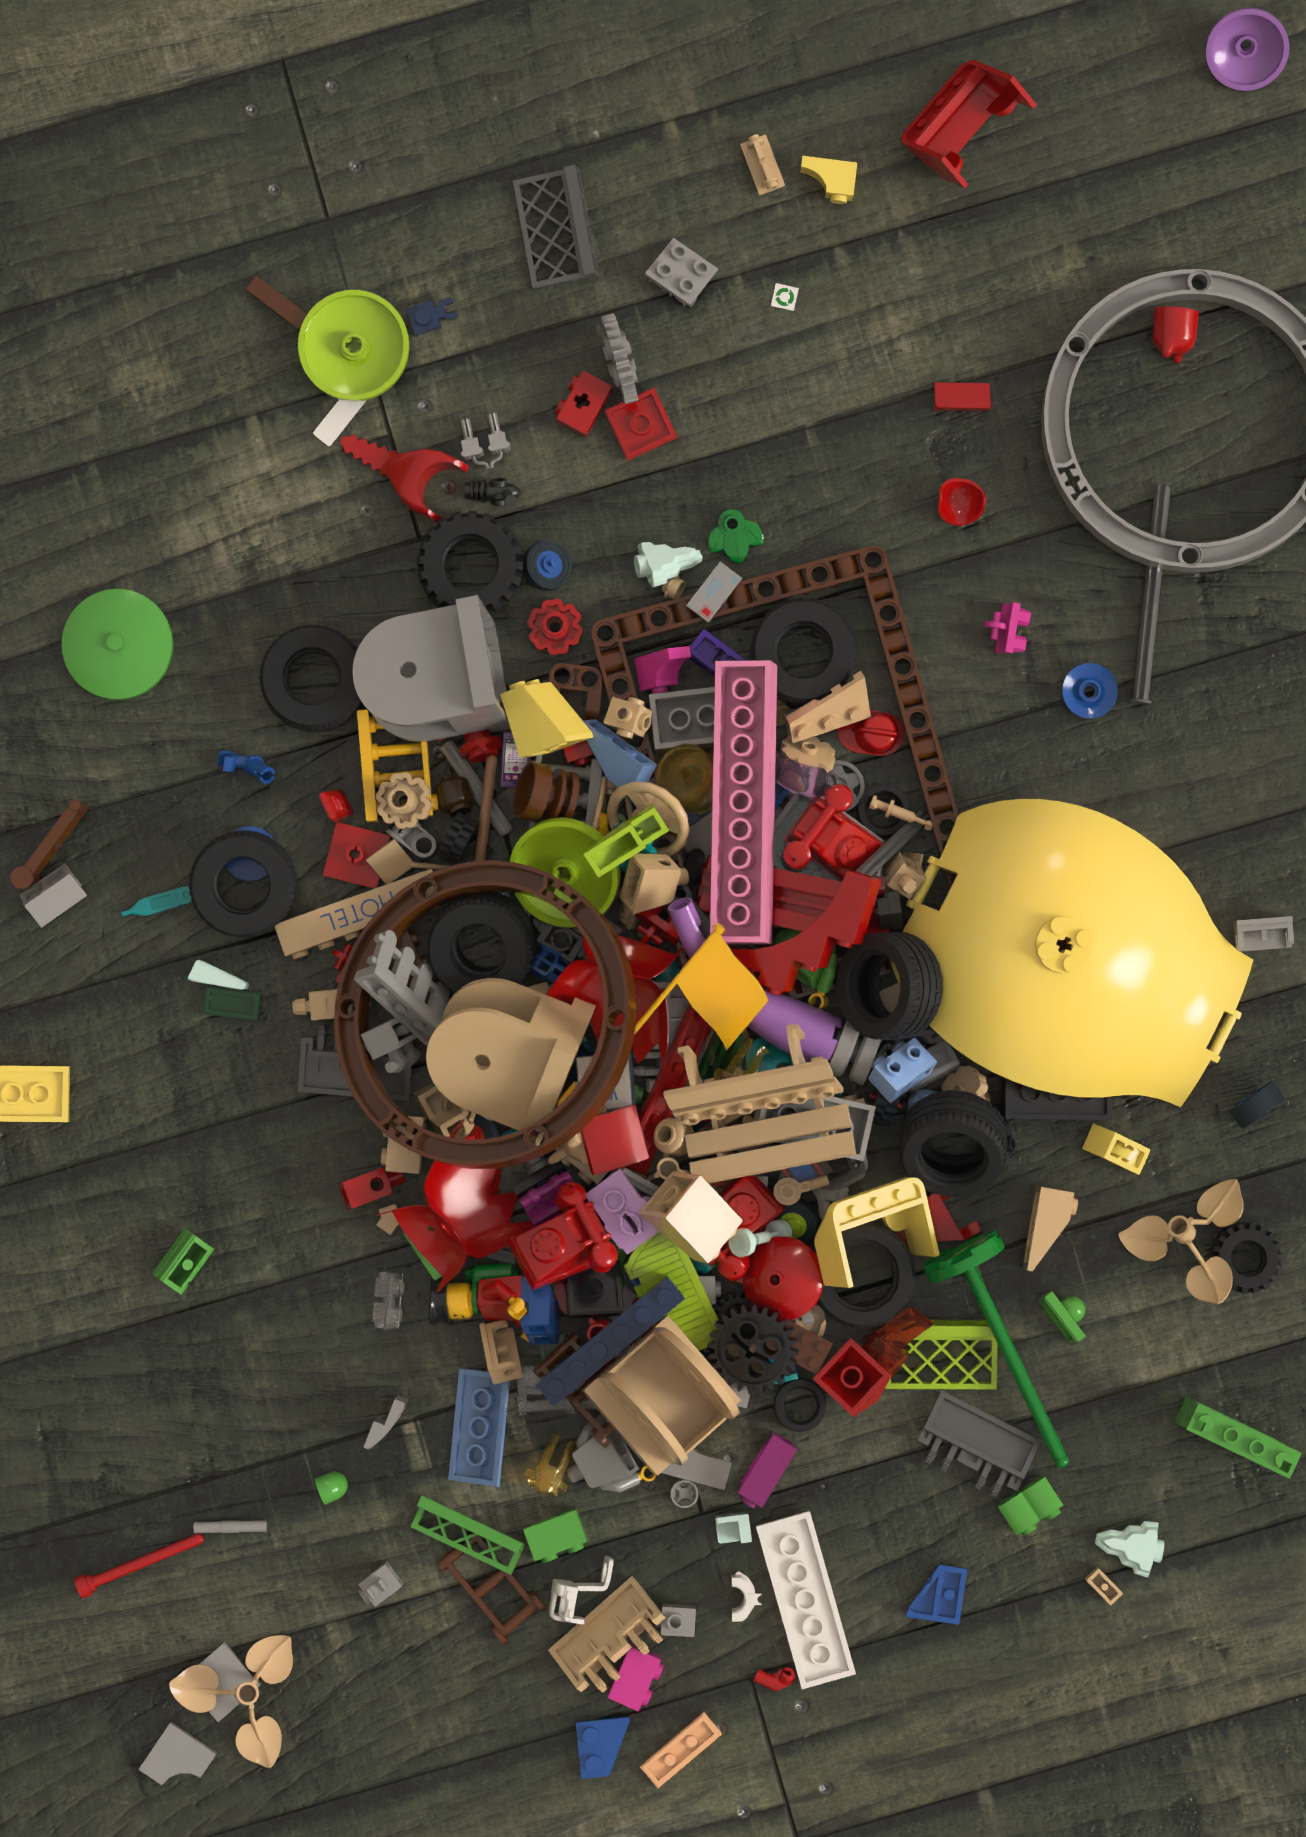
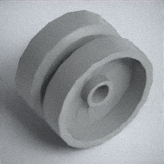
[829,1019,881,1085]

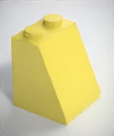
[500,679,593,758]

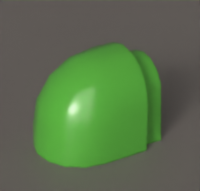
[315,1471,348,1505]

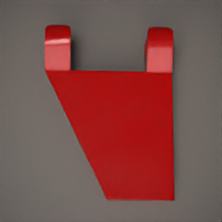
[895,1193,980,1243]

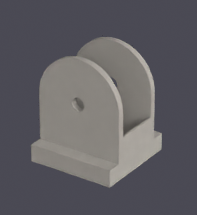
[353,595,511,742]

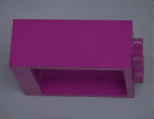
[737,1431,797,1508]

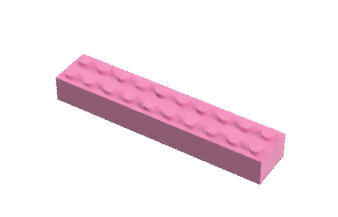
[710,660,777,945]

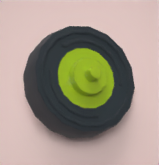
[772,1199,819,1244]

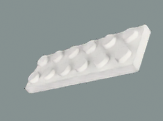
[756,1510,856,1689]

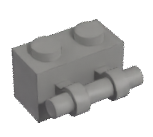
[361,1017,421,1073]

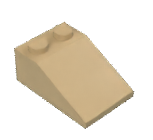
[1022,1186,1078,1271]

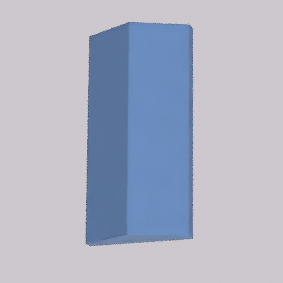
[448,1368,510,1487]

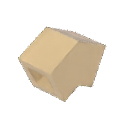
[376,1204,399,1235]

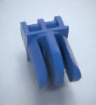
[529,945,571,984]

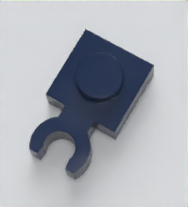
[406,298,458,337]

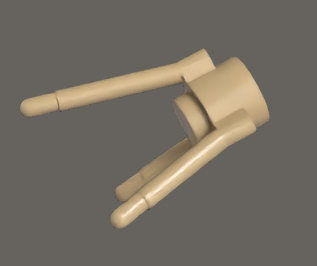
[592,772,633,829]

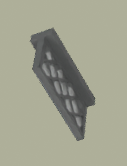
[513,165,600,290]

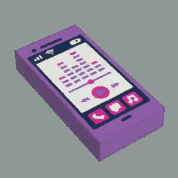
[500,730,530,787]

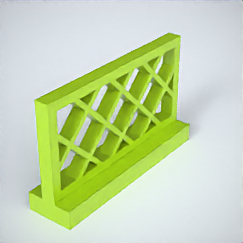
[885,1319,997,1389]

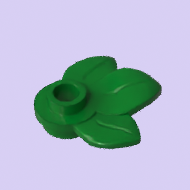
[708,509,764,564]

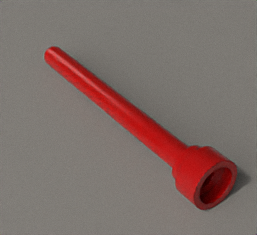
[74,1534,204,1599]

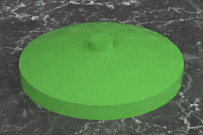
[62,589,174,700]

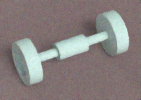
[729,1219,792,1257]

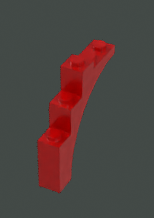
[728,871,882,995]

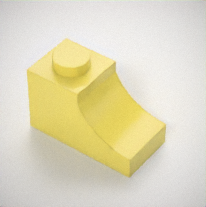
[800,156,857,204]
[1082,1123,1150,1175]

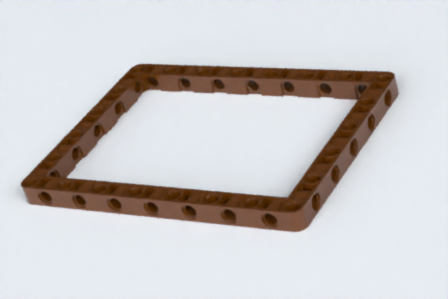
[591,546,959,999]

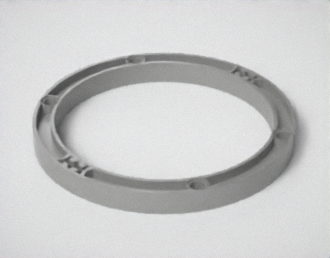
[1041,269,1306,572]

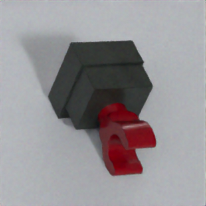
[869,891,903,930]

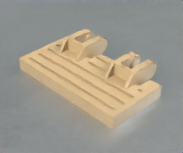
[548,1576,666,1693]

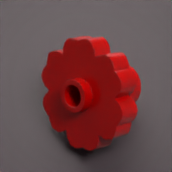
[527,599,583,656]

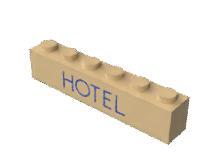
[275,869,440,960]

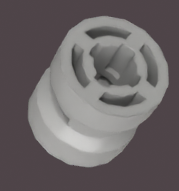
[671,1478,698,1508]

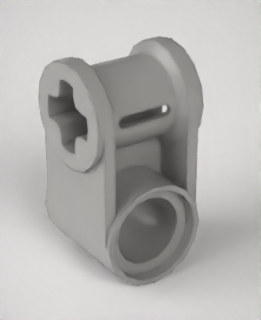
[386,823,439,860]

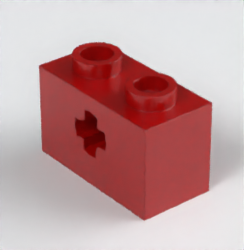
[555,370,613,438]

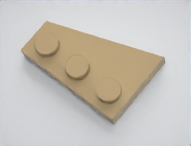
[786,671,871,743]

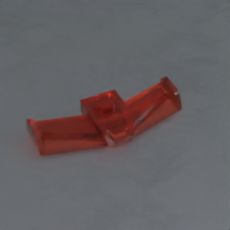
[863,1306,934,1377]

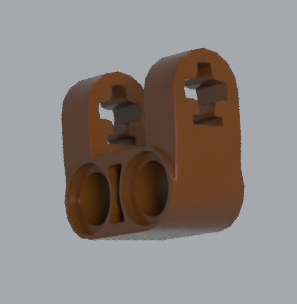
[548,663,603,721]

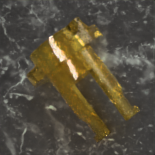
[713,1037,769,1081]
[524,1433,576,1497]

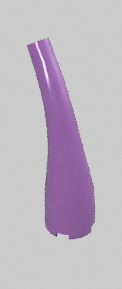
[668,898,842,1063]

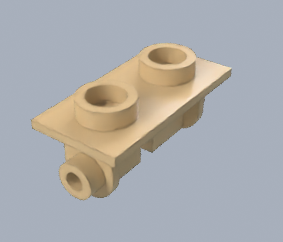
[740,134,785,196]

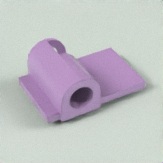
[586,1169,659,1254]

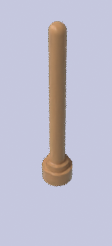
[474,755,497,861]

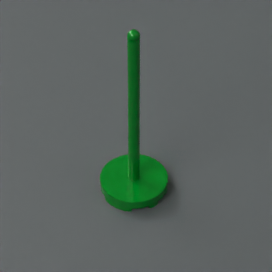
[923,1230,1069,1468]

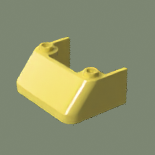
[814,1177,940,1288]

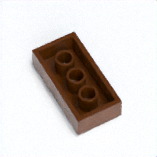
[766,1320,833,1374]

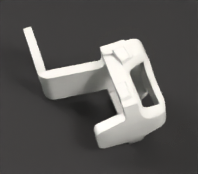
[549,1555,613,1624]

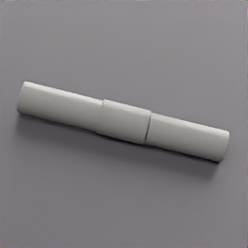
[193,1520,267,1533]

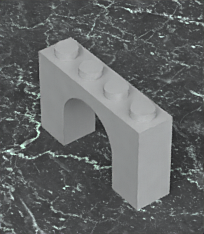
[661,1369,750,1490]

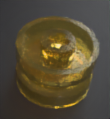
[656,743,714,814]

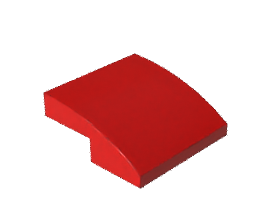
[580,1104,649,1175]

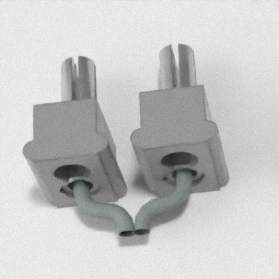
[461,413,511,469]

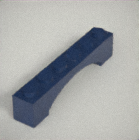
[536,1276,685,1407]

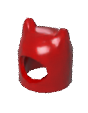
[1152,306,1199,364]

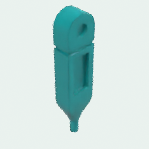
[121,886,192,916]

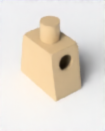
[620,854,689,914]

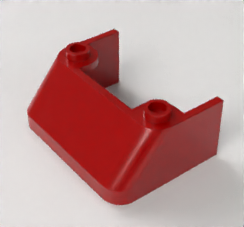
[901,60,1037,188]

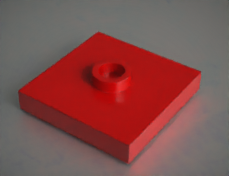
[604,387,677,462]

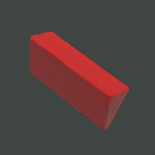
[934,382,991,411]

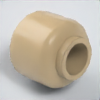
[653,1118,695,1156]

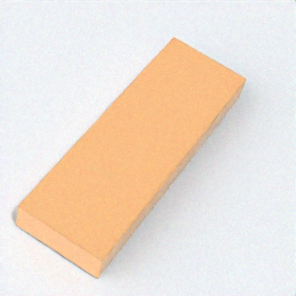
[640,1712,722,1788]

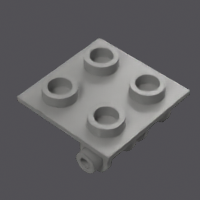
[644,238,718,308]

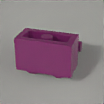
[519,1171,586,1227]

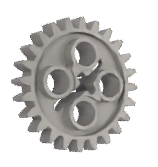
[601,313,638,404]

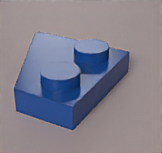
[905,1564,967,1625]

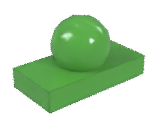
[1037,1291,1086,1344]

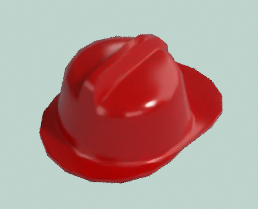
[837,710,904,756]

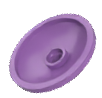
[1205,8,1289,91]

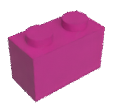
[608,1642,664,1711]

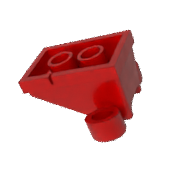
[783,784,884,882]
[709,1176,785,1280]
[507,1182,618,1291]

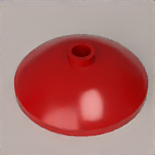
[742,1236,824,1321]

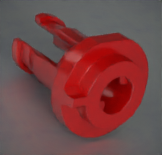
[459,729,502,763]

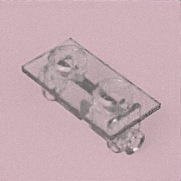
[372,1272,405,1329]

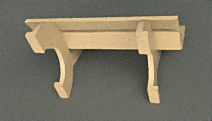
[663,1024,856,1184]

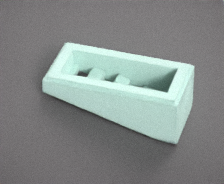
[188,960,249,990]

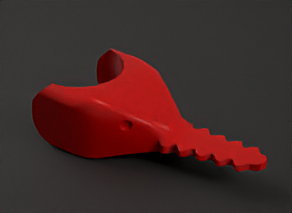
[340,434,469,524]

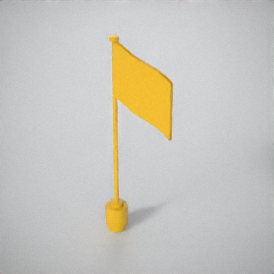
[556,923,768,1108]

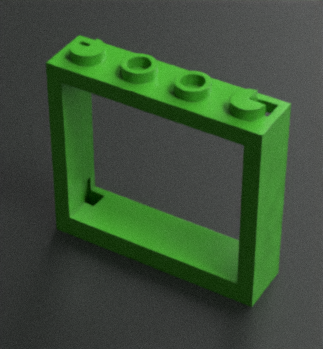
[1174,1396,1302,1479]

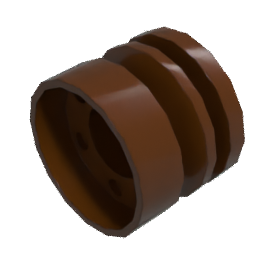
[513,761,580,822]

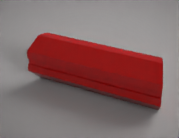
[696,855,842,932]

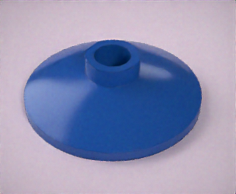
[1062,663,1118,719]

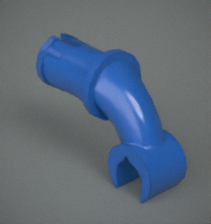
[217,750,275,784]

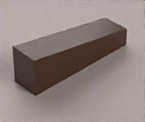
[246,276,307,332]

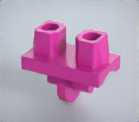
[984,602,1031,654]

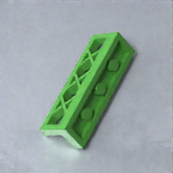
[411,1495,526,1575]

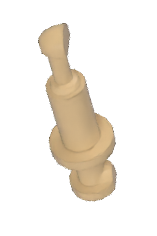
[869,795,932,830]

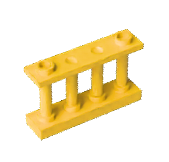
[357,710,439,823]

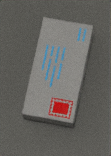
[686,561,742,623]

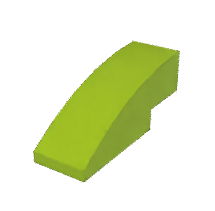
[583,804,669,878]

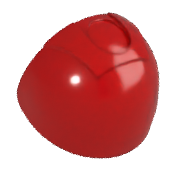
[937,478,986,526]

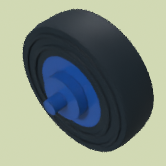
[523,541,572,591]

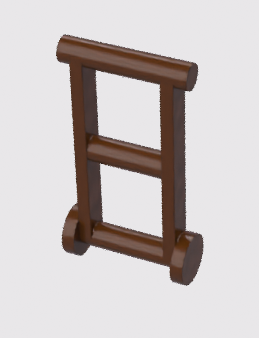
[10,800,88,891]
[532,1333,616,1448]
[436,1532,547,1645]

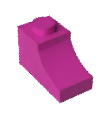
[634,646,691,694]

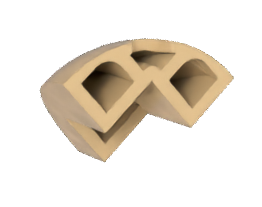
[412,1082,476,1139]

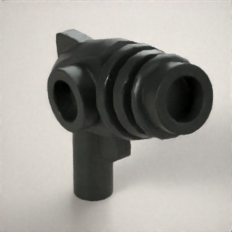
[464,477,521,506]

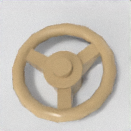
[607,781,690,856]

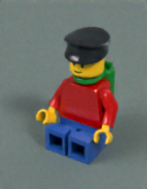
[429,1263,559,1345]

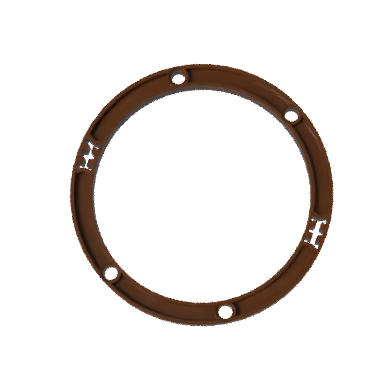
[334,860,636,1169]

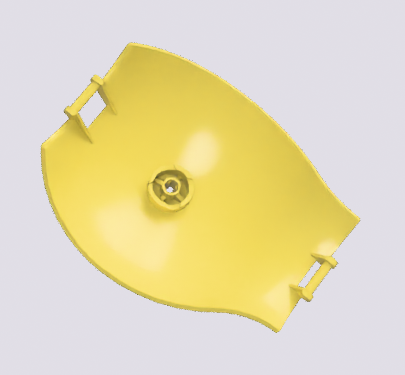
[889,799,1253,1107]

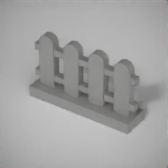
[354,930,451,1046]

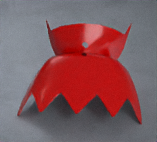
[546,935,684,1071]
[375,1119,534,1293]

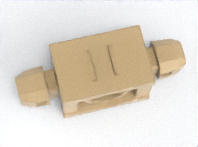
[882,851,926,899]
[292,989,371,1020]

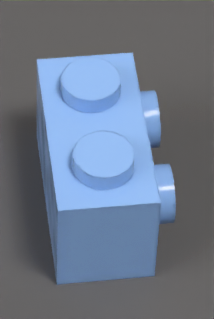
[868,1037,937,1103]

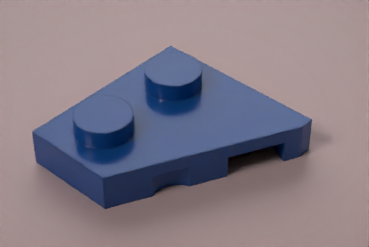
[576,1716,630,1779]

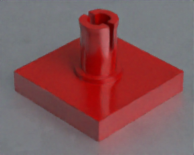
[323,822,391,889]

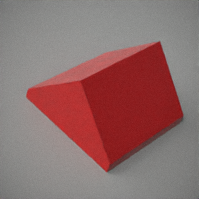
[813,1338,892,1417]

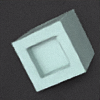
[715,1511,752,1543]

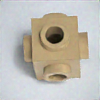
[603,697,653,739]

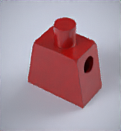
[338,1167,405,1211]

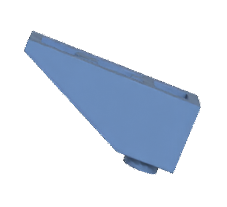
[583,719,657,790]

